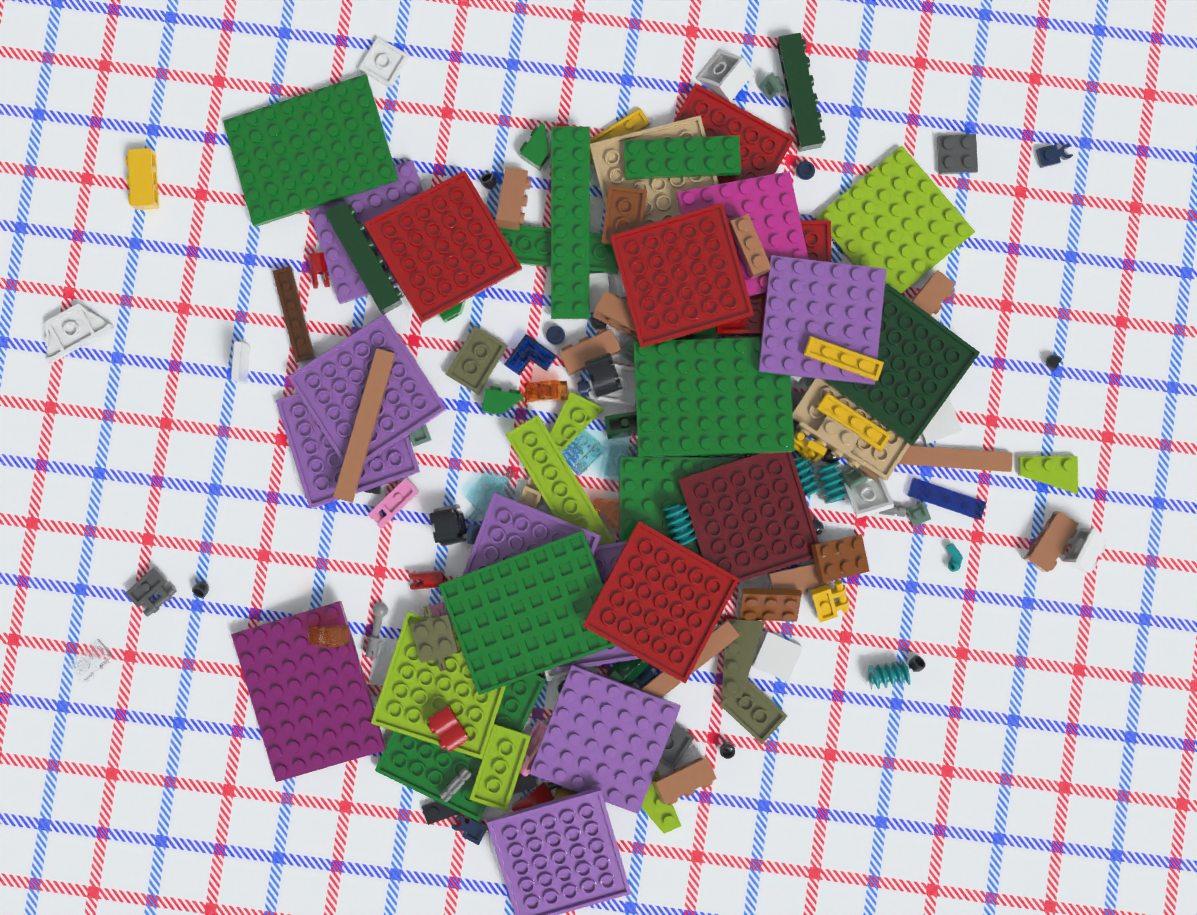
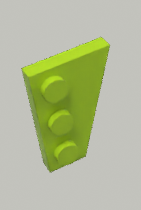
[1018,456,1079,494]

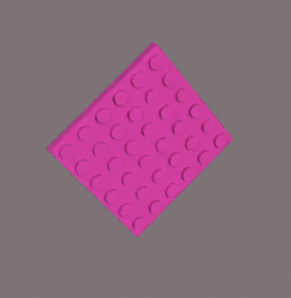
[677,171,809,296]

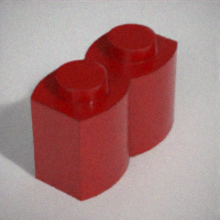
[427,705,469,752]

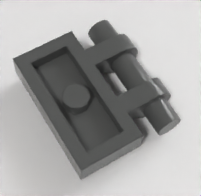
[125,567,177,617]

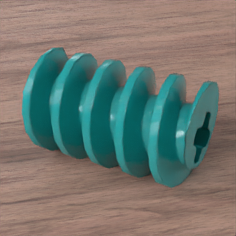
[794,456,821,497]
[817,462,847,504]
[662,504,697,545]
[868,661,911,690]

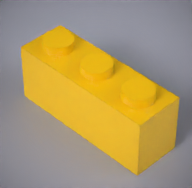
[125,148,159,210]

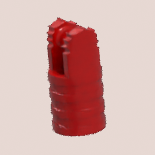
[308,252,330,289]
[408,570,445,590]

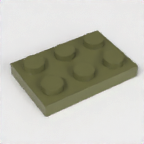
[445,326,508,395]
[719,679,788,744]

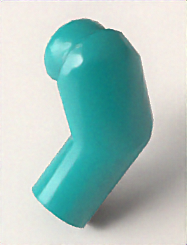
[945,542,963,572]

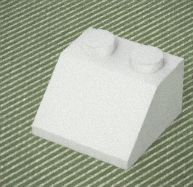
[696,50,754,102]
[1063,528,1107,573]

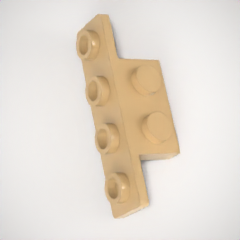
[796,416,866,469]

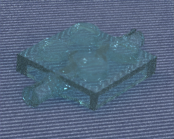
[465,468,519,523]

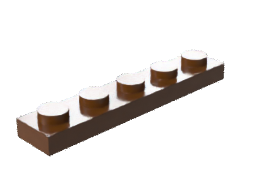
[273,266,316,363]

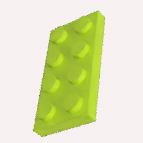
[469,724,532,812]

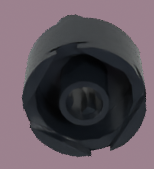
[585,353,623,398]
[429,504,467,546]

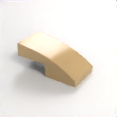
[518,476,542,508]

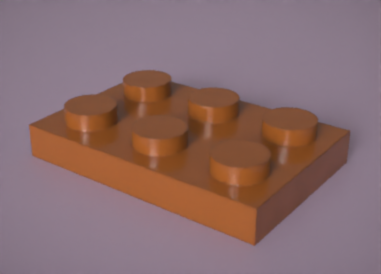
[601,185,647,245]
[811,534,870,583]
[739,588,802,622]

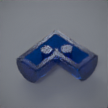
[504,334,557,376]

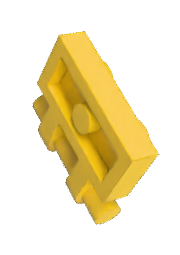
[794,432,827,464]
[810,579,850,623]

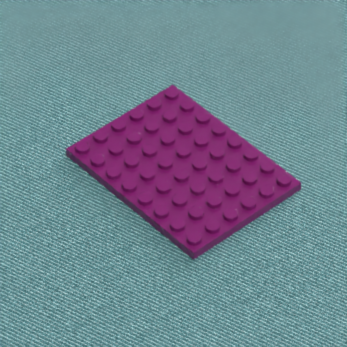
[231,601,386,782]

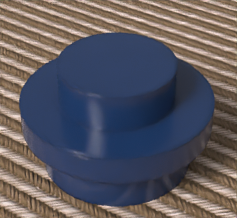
[796,161,815,180]
[546,326,565,345]
[577,378,592,397]

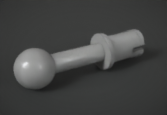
[365,602,388,659]

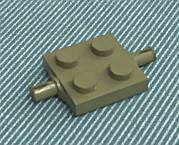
[410,605,459,672]

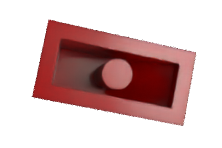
[511,782,555,812]

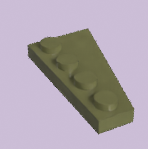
[722,619,765,698]

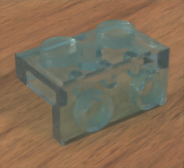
[561,429,605,476]

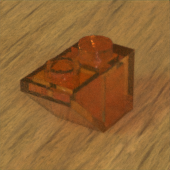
[525,380,568,403]
[593,498,619,529]
[308,624,350,648]

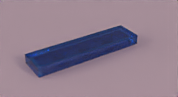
[907,478,987,520]

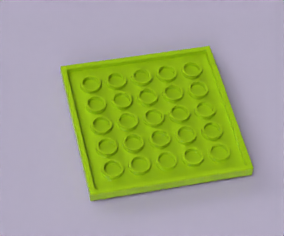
[814,146,975,294]
[371,611,506,759]

